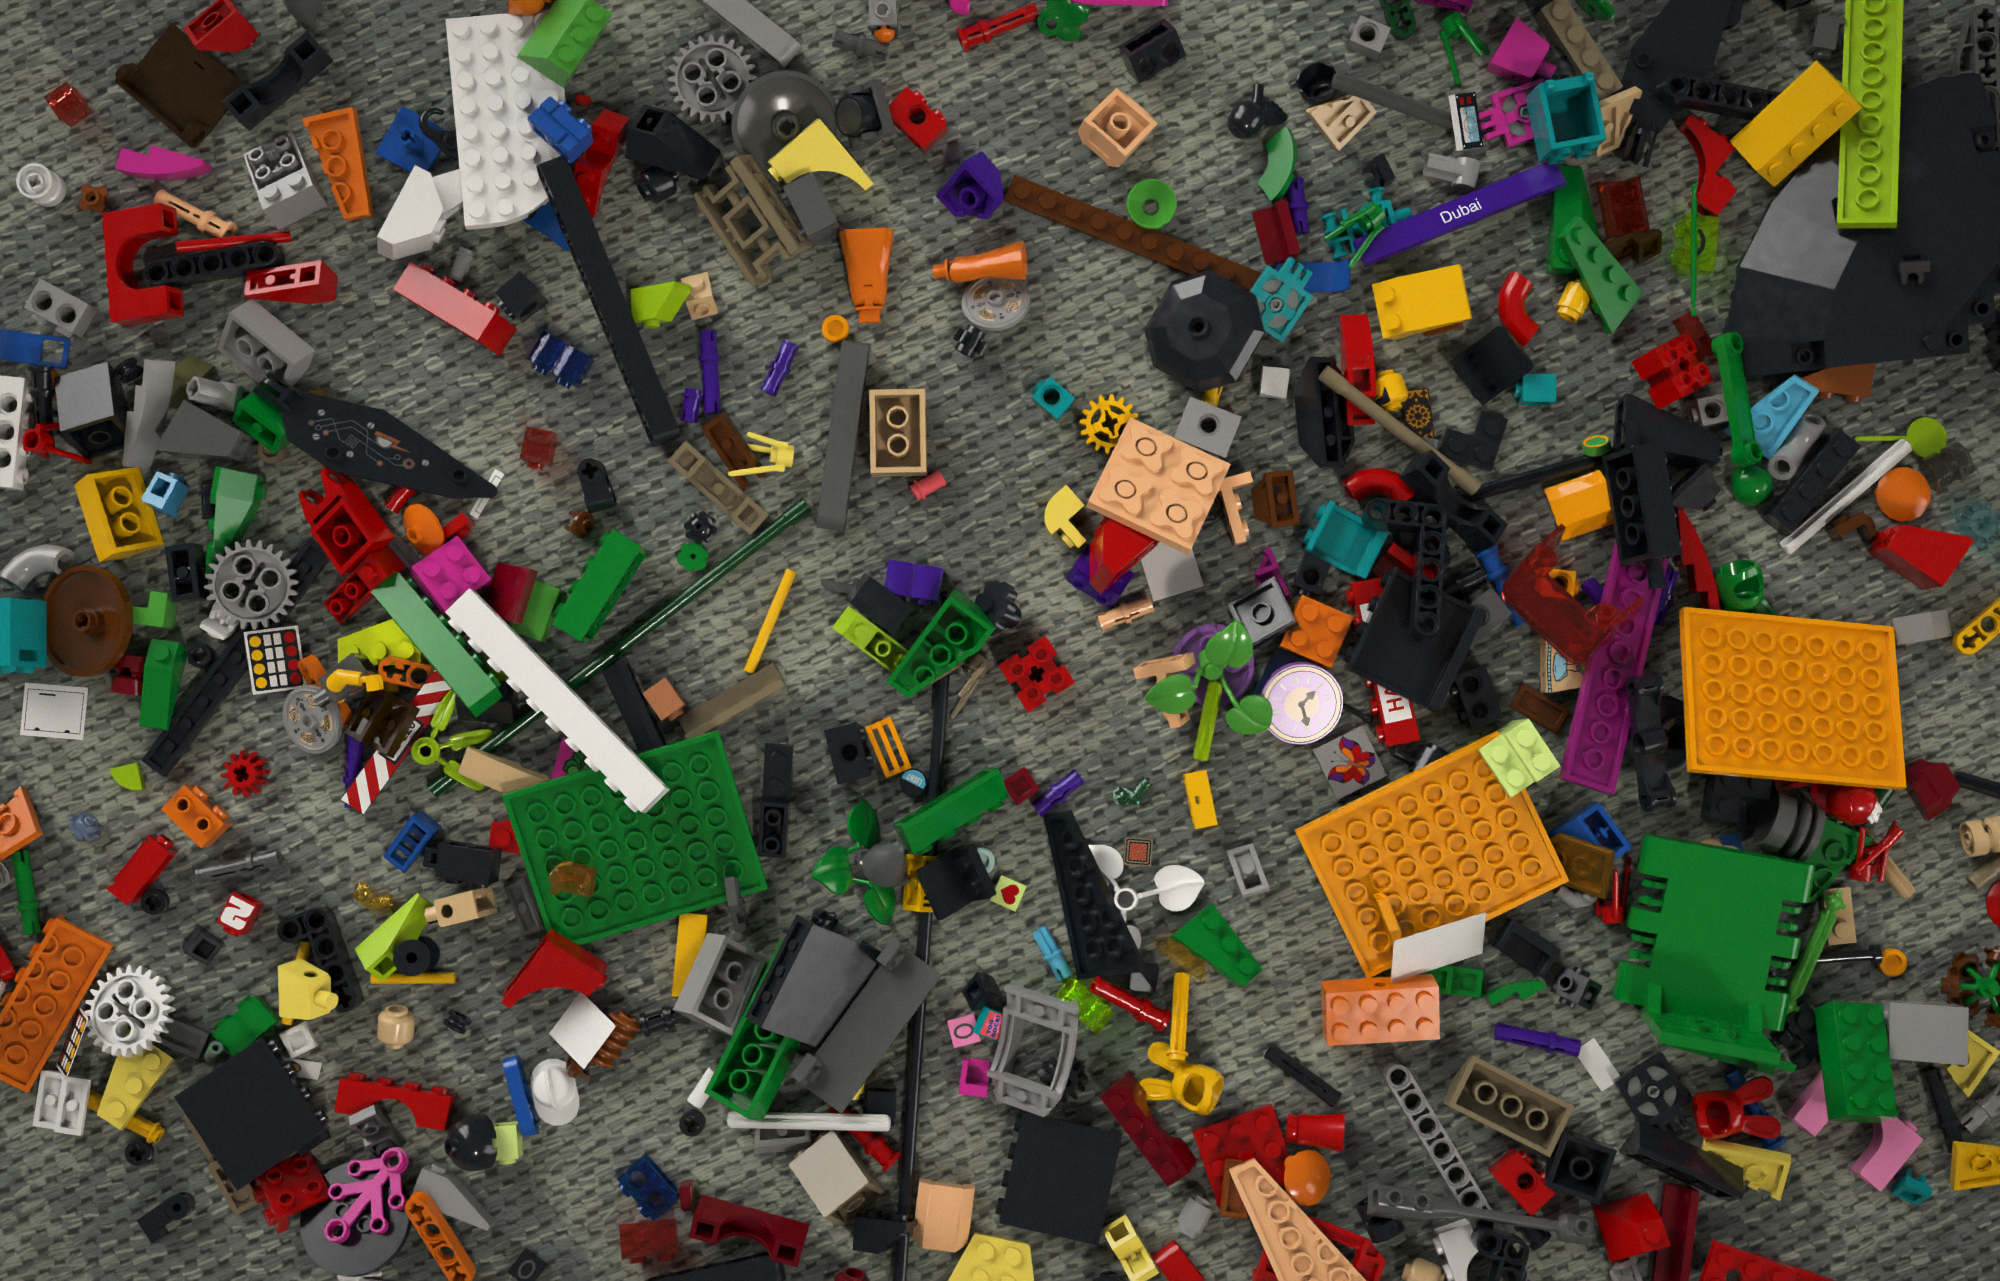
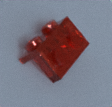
[1596,176,1650,239]
[619,1218,682,1264]

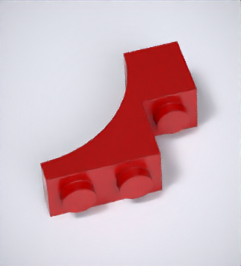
[574,109,630,218]
[1677,114,1737,221]

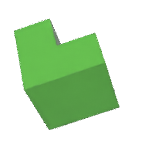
[132,591,178,629]

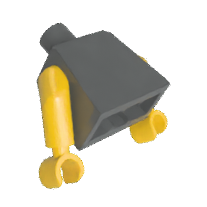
[312,653,399,709]

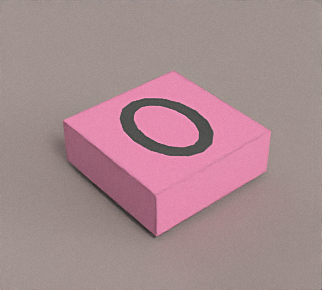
[947,1013,981,1048]

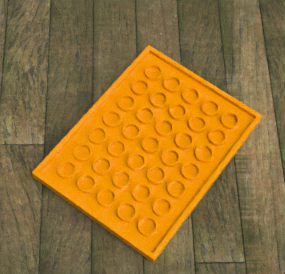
[1679,607,1907,790]
[1294,731,1569,978]

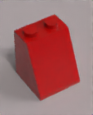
[1868,525,1975,590]

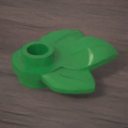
[1037,0,1090,42]

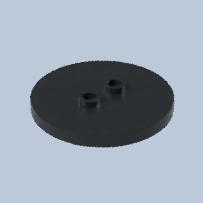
[300,1163,412,1277]

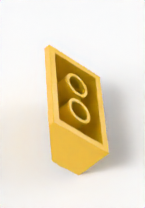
[74,467,164,563]

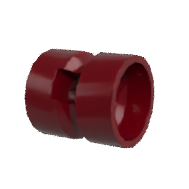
[110,654,146,696]

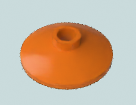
[403,504,444,556]

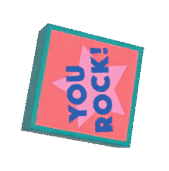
[972,1006,1003,1041]

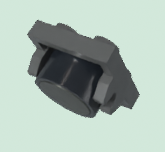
[835,79,895,152]

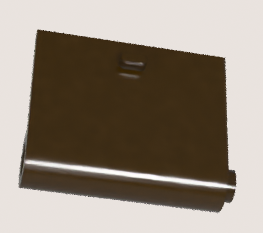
[115,22,244,148]

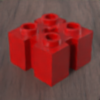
[1631,332,1714,410]
[998,636,1075,713]

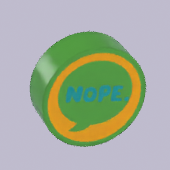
[1582,435,1611,457]

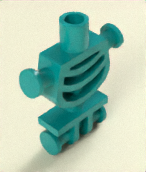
[1321,187,1412,260]

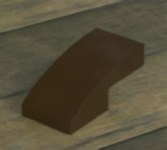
[1604,229,1662,265]

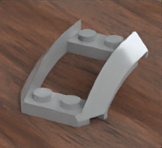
[987,984,1079,1117]

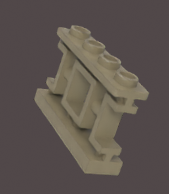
[693,154,811,286]

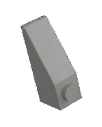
[412,1162,495,1231]

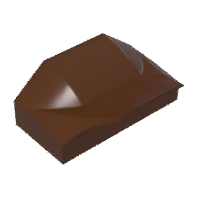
[1251,469,1300,528]

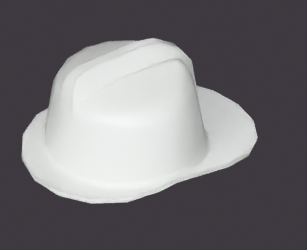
[531,1059,579,1126]

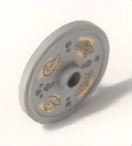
[962,278,1031,331]
[283,685,342,754]

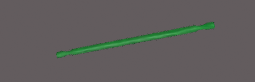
[1691,184,1697,317]

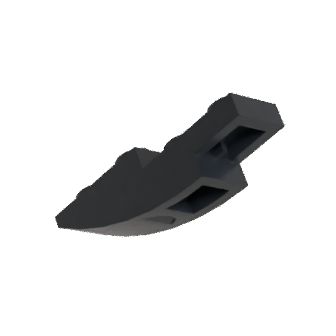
[758,743,794,858]

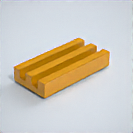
[865,716,912,778]
[1373,891,1403,946]

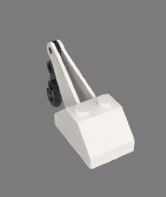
[377,108,463,260]

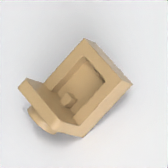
[681,272,718,320]

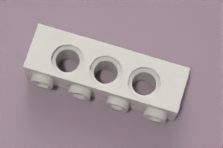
[0,376,35,491]

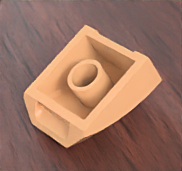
[1077,88,1158,167]
[912,1178,975,1253]

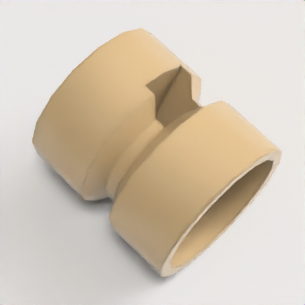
[1959,816,2000,857]

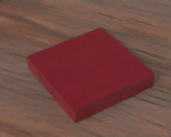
[486,563,538,625]

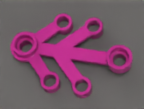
[324,1147,409,1243]

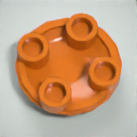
[1873,467,1931,522]
[1284,1149,1331,1206]

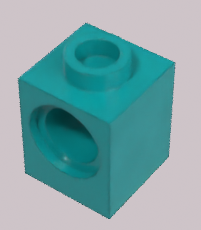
[1513,374,1556,406]
[1031,377,1075,423]

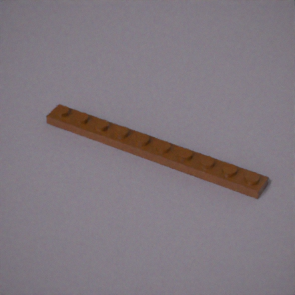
[1004,175,1261,291]

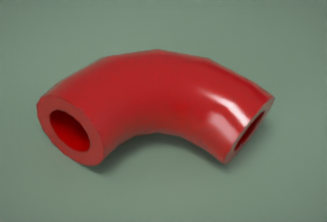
[1498,271,1540,348]
[1341,468,1416,503]

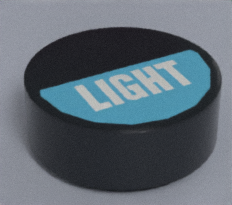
[899,768,927,796]

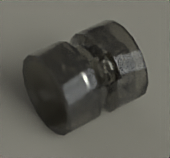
[1918,442,1974,491]

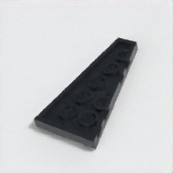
[1044,810,1148,980]

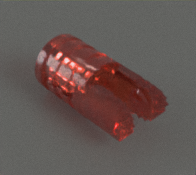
[1672,311,1714,363]

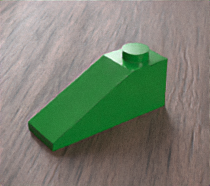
[139,638,187,731]

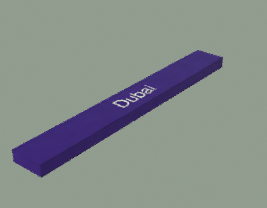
[1353,162,1567,267]

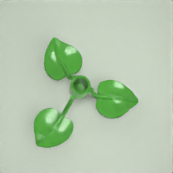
[1145,619,1273,735]

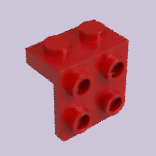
[251,1152,329,1234]

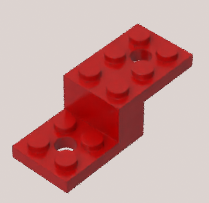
[1699,1239,1836,1281]

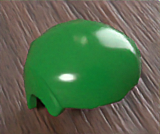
[1729,464,1773,506]

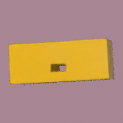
[1183,770,1218,829]

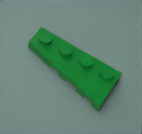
[1558,216,1643,334]

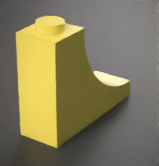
[768,119,874,191]

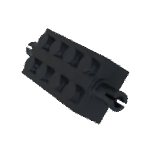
[1602,420,1682,590]

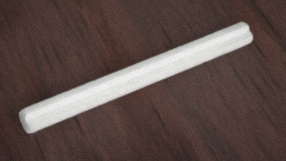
[1779,439,1912,554]
[727,1111,891,1131]

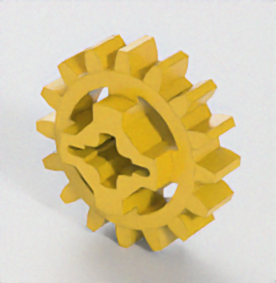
[1079,394,1138,455]

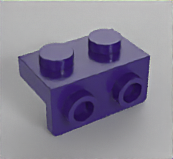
[1066,544,1135,609]

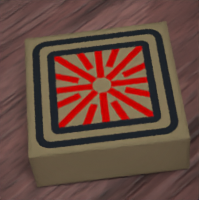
[1123,837,1153,867]

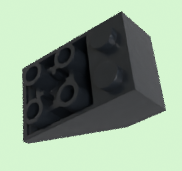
[625,105,720,179]

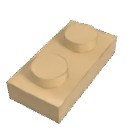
[1820,886,1857,945]

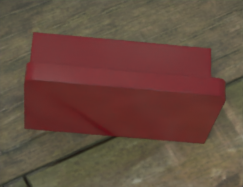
[1252,199,1300,265]

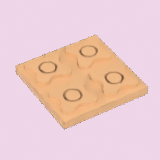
[1086,417,1231,555]

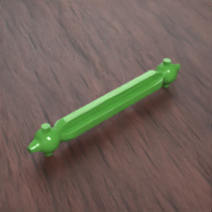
[1786,889,1846,1015]

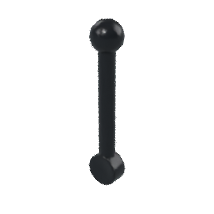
[1343,703,1373,724]

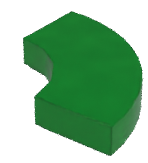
[1258,126,1298,204]

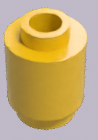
[1556,279,1591,323]

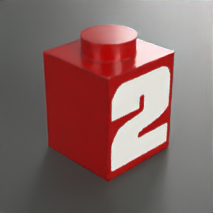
[216,891,265,937]

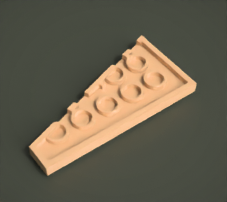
[1228,1158,1367,1281]

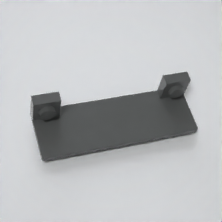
[791,937,941,1113]

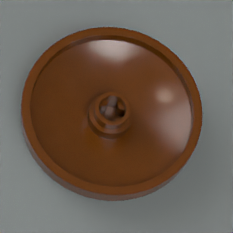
[42,565,133,677]

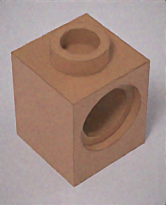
[642,677,687,722]

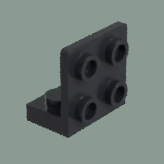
[916,843,997,921]

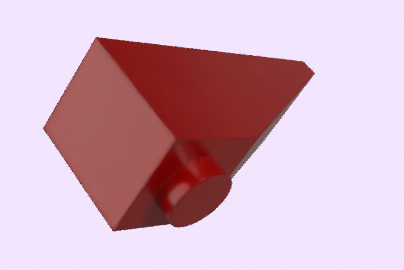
[244,260,338,304]

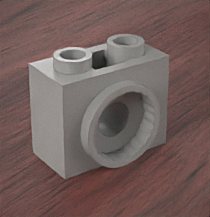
[1174,397,1242,461]

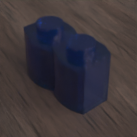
[527,330,595,389]

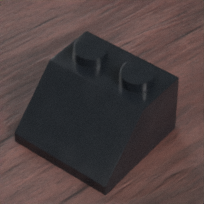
[1544,1129,1617,1204]

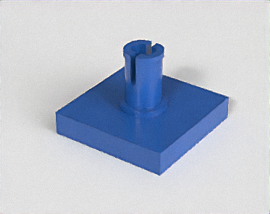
[375,106,447,173]

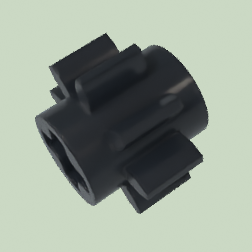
[952,324,988,359]

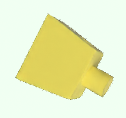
[278,958,338,1020]

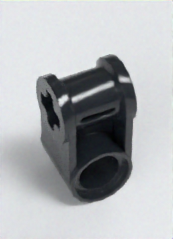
[577,458,617,514]

